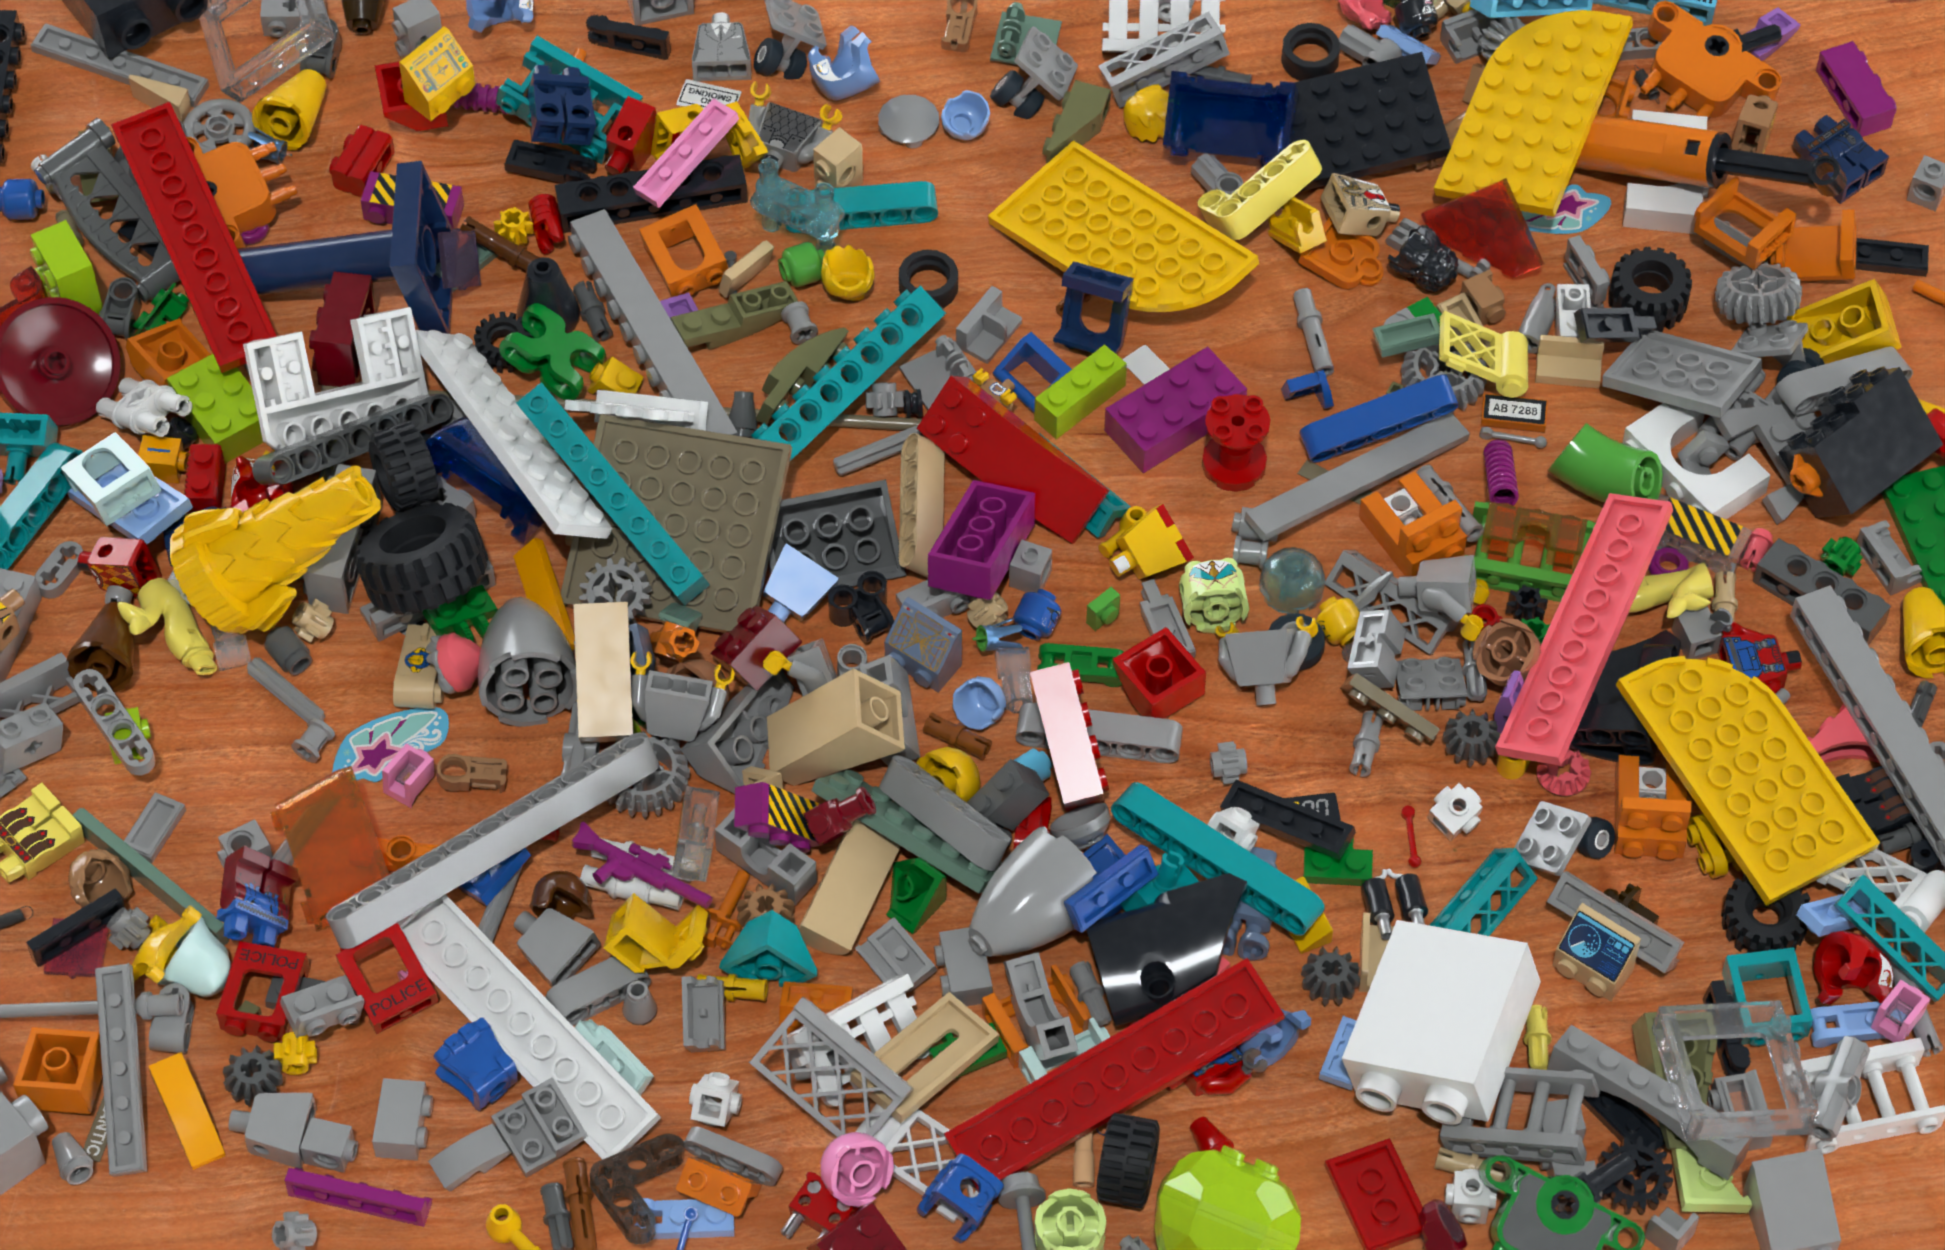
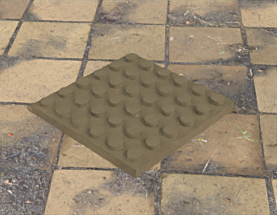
[561,414,792,633]

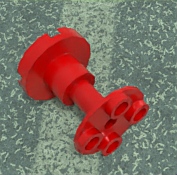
[1202,394,1271,492]

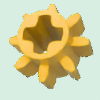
[494,207,534,245]
[274,1032,317,1075]

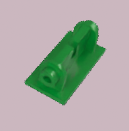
[133,283,189,336]

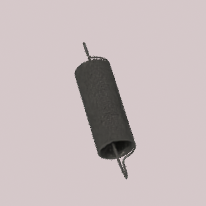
[1634,65,1660,104]
[0,906,33,930]

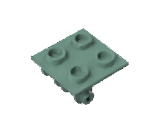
[990,2,1062,64]

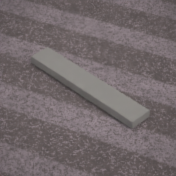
[31,23,210,108]
[95,963,147,1177]

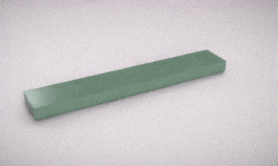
[72,808,229,946]

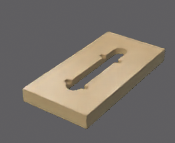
[850,992,999,1124]

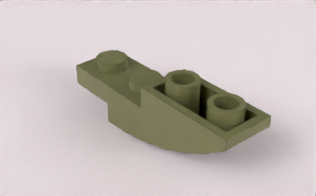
[670,281,799,350]
[756,327,849,425]

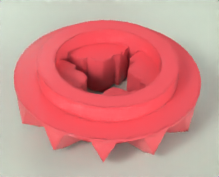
[1536,750,1591,796]

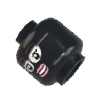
[1395,0,1439,39]

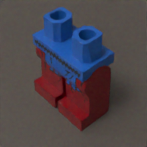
[216,846,300,947]

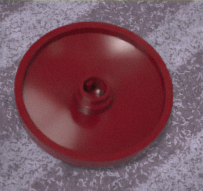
[0,297,120,427]

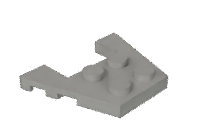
[1712,404,1817,524]

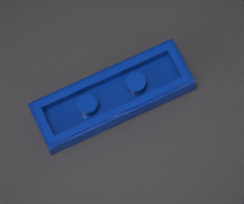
[1064,844,1159,933]

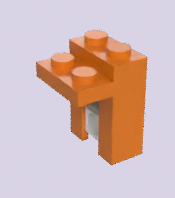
[1359,471,1467,577]
[1614,755,1691,860]

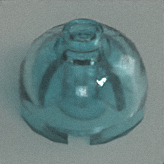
[1259,547,1325,614]

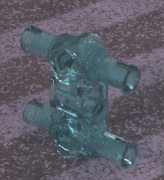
[750,158,845,254]

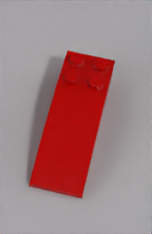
[916,376,1110,543]

